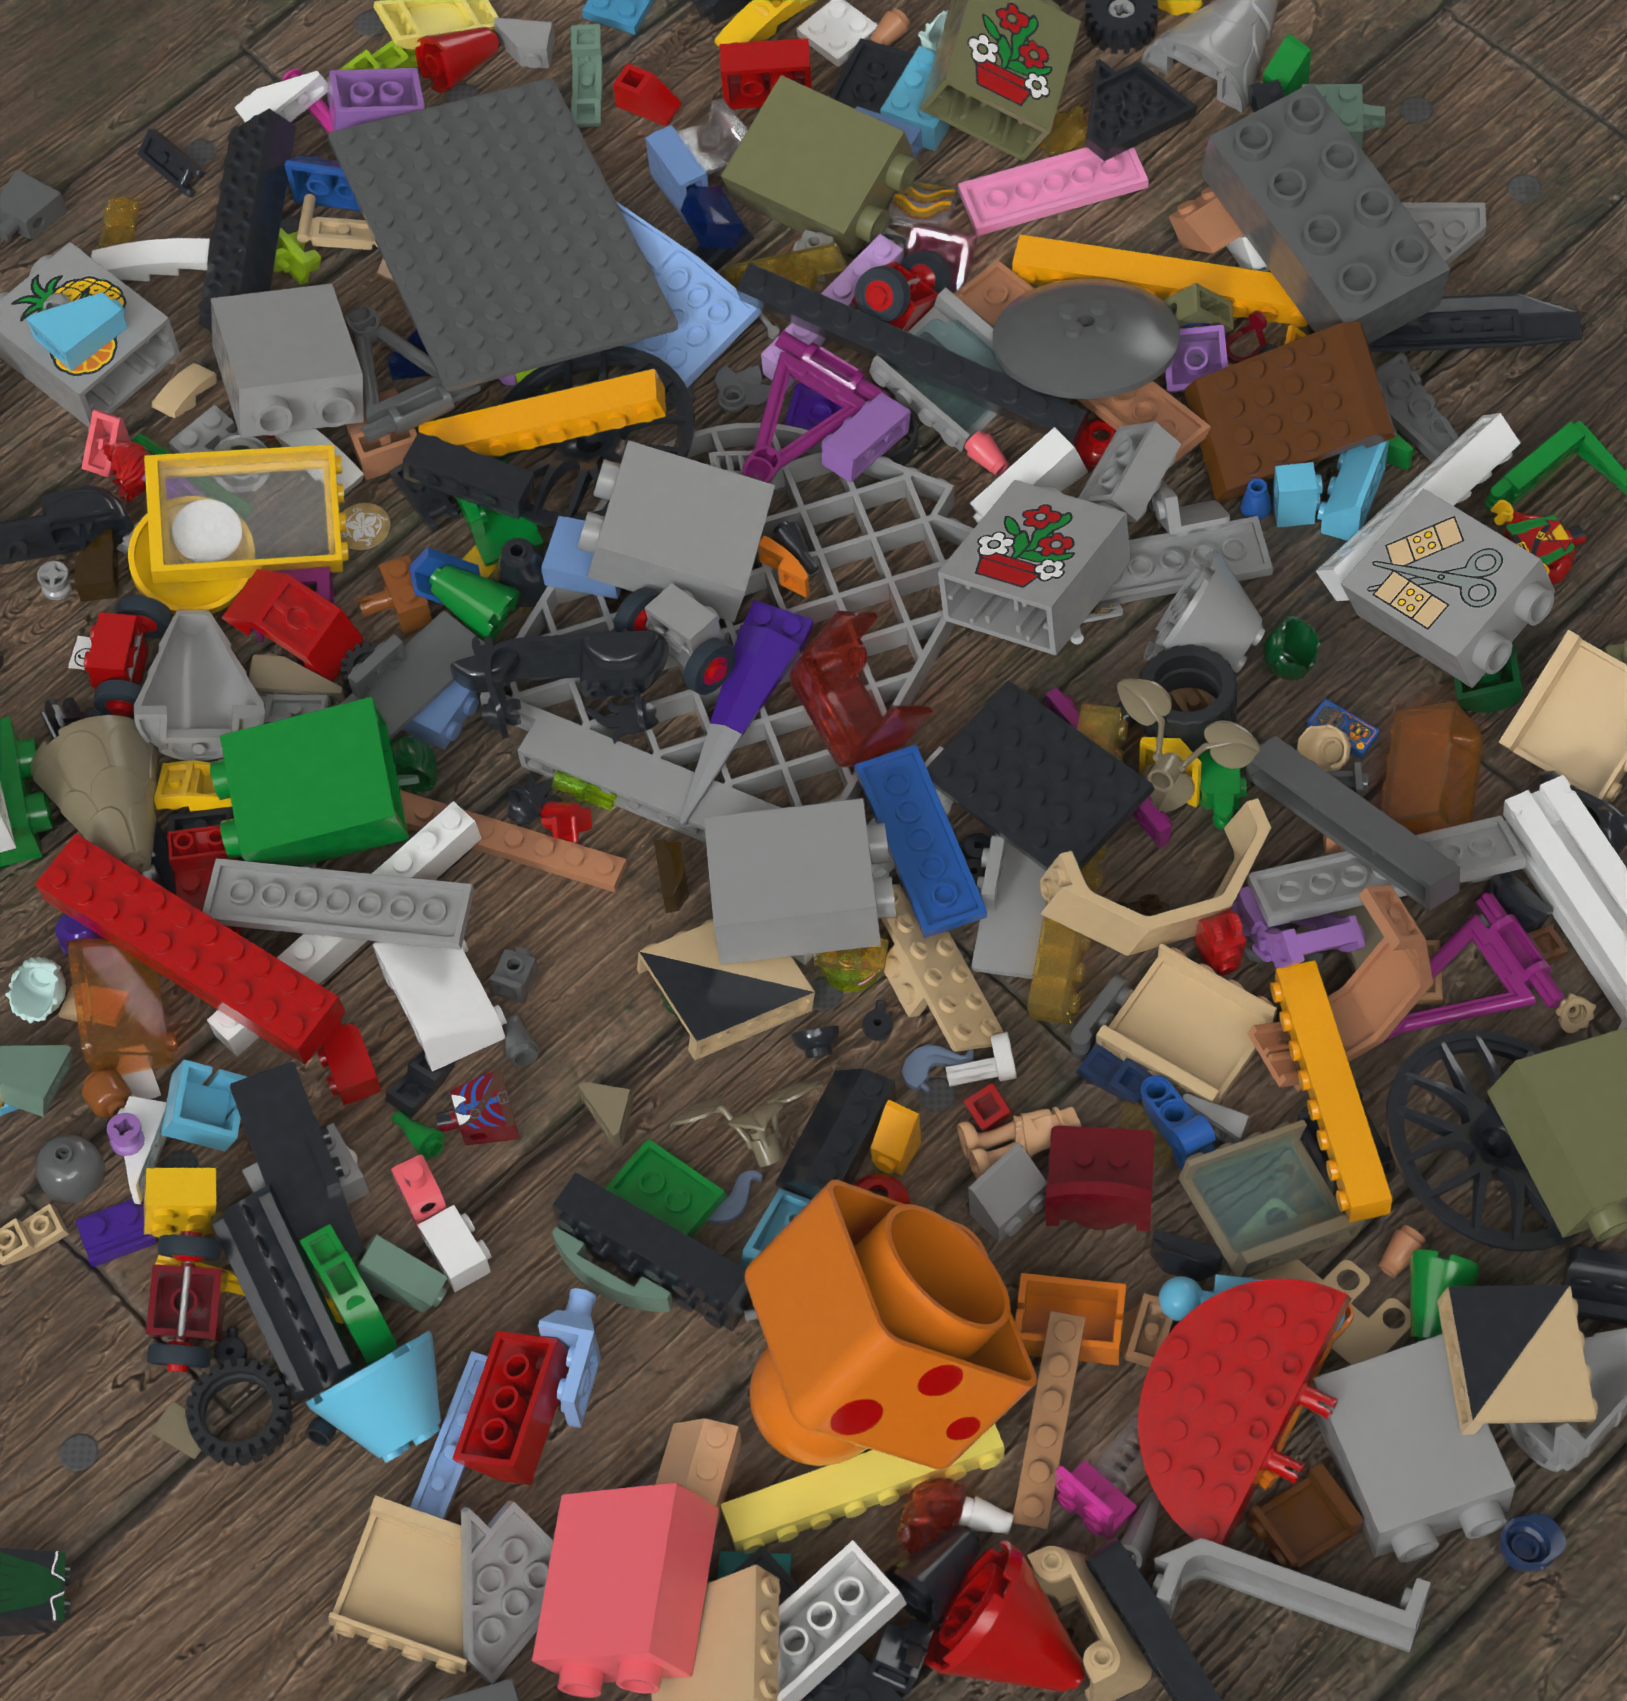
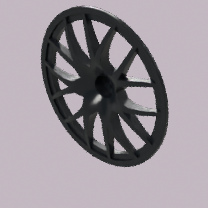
[495,346,695,528]
[1385,1030,1581,1252]

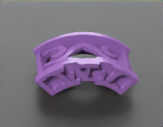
[1230,886,1365,968]

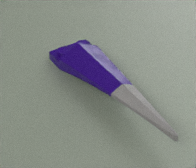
[680,600,814,828]

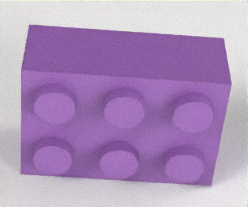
[327,68,425,131]

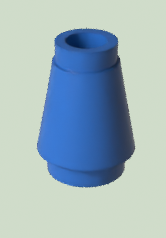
[1240,478,1272,521]

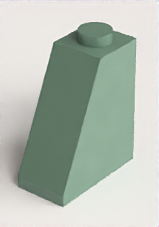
[0,1045,72,1117]
[353,1235,448,1313]

